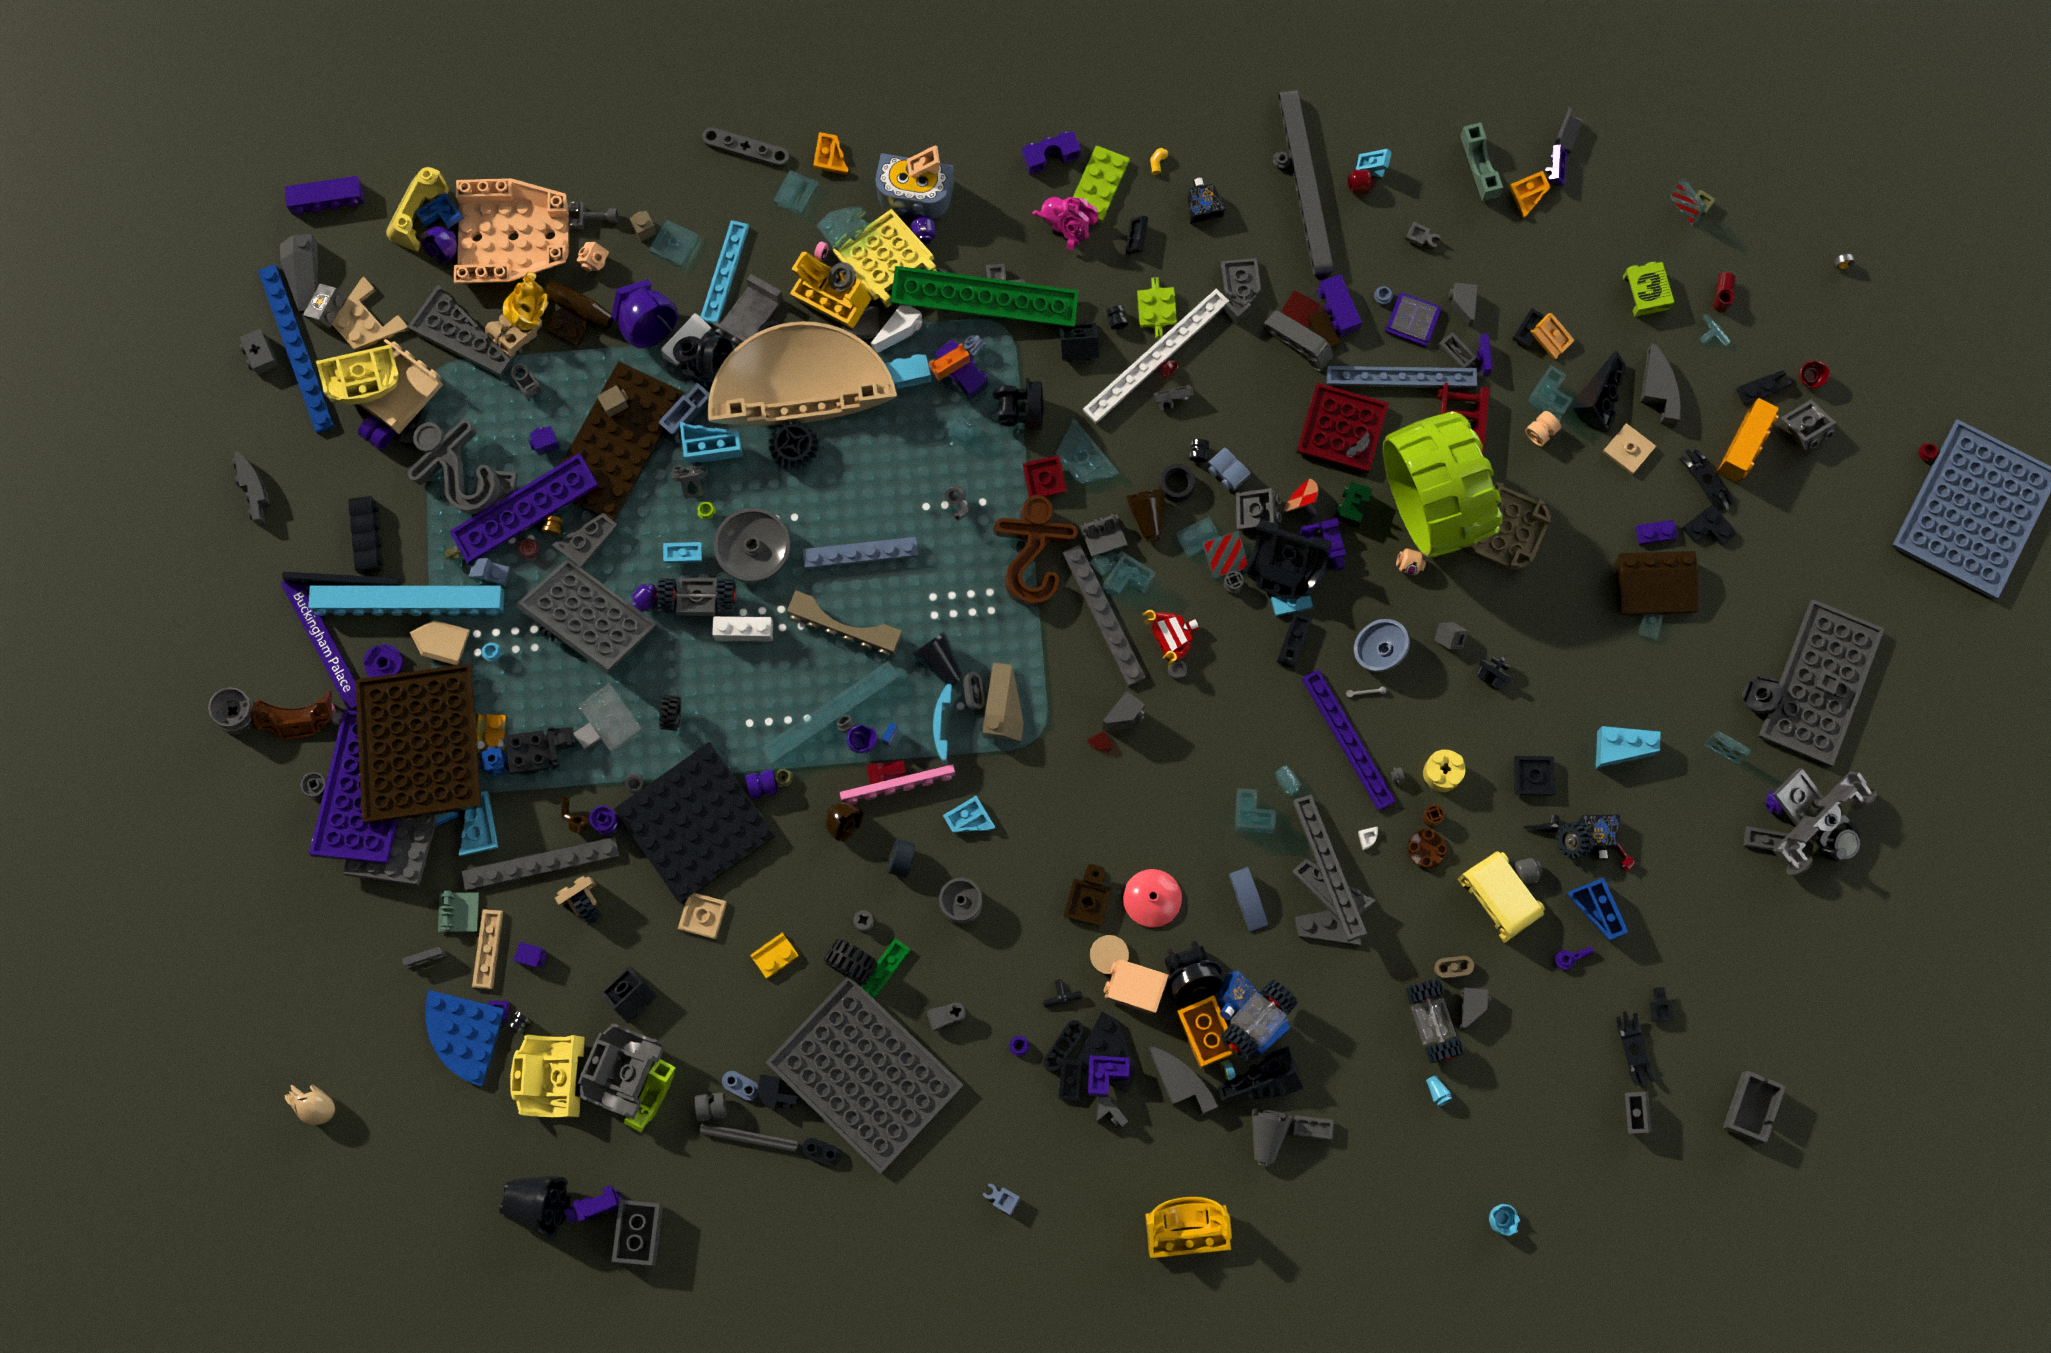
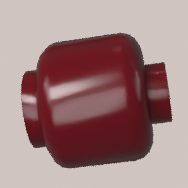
[1348,170,1375,194]

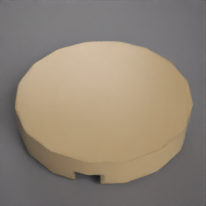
[1090,935,1129,975]

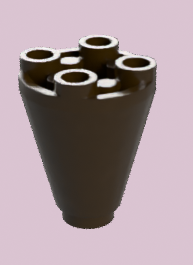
[1126,489,1165,542]

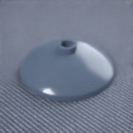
[1354,619,1410,672]

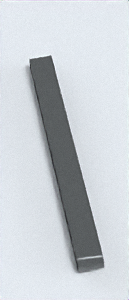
[1278,90,1333,276]

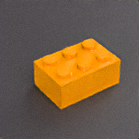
[1176,996,1234,1069]

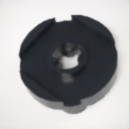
[1743,675,1784,714]

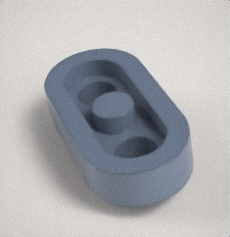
[722,1071,759,1101]

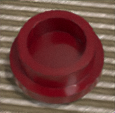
[1918,443,1938,462]

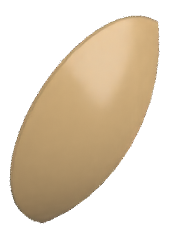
[708,321,897,426]

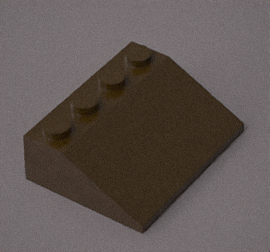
[1615,551,1698,615]

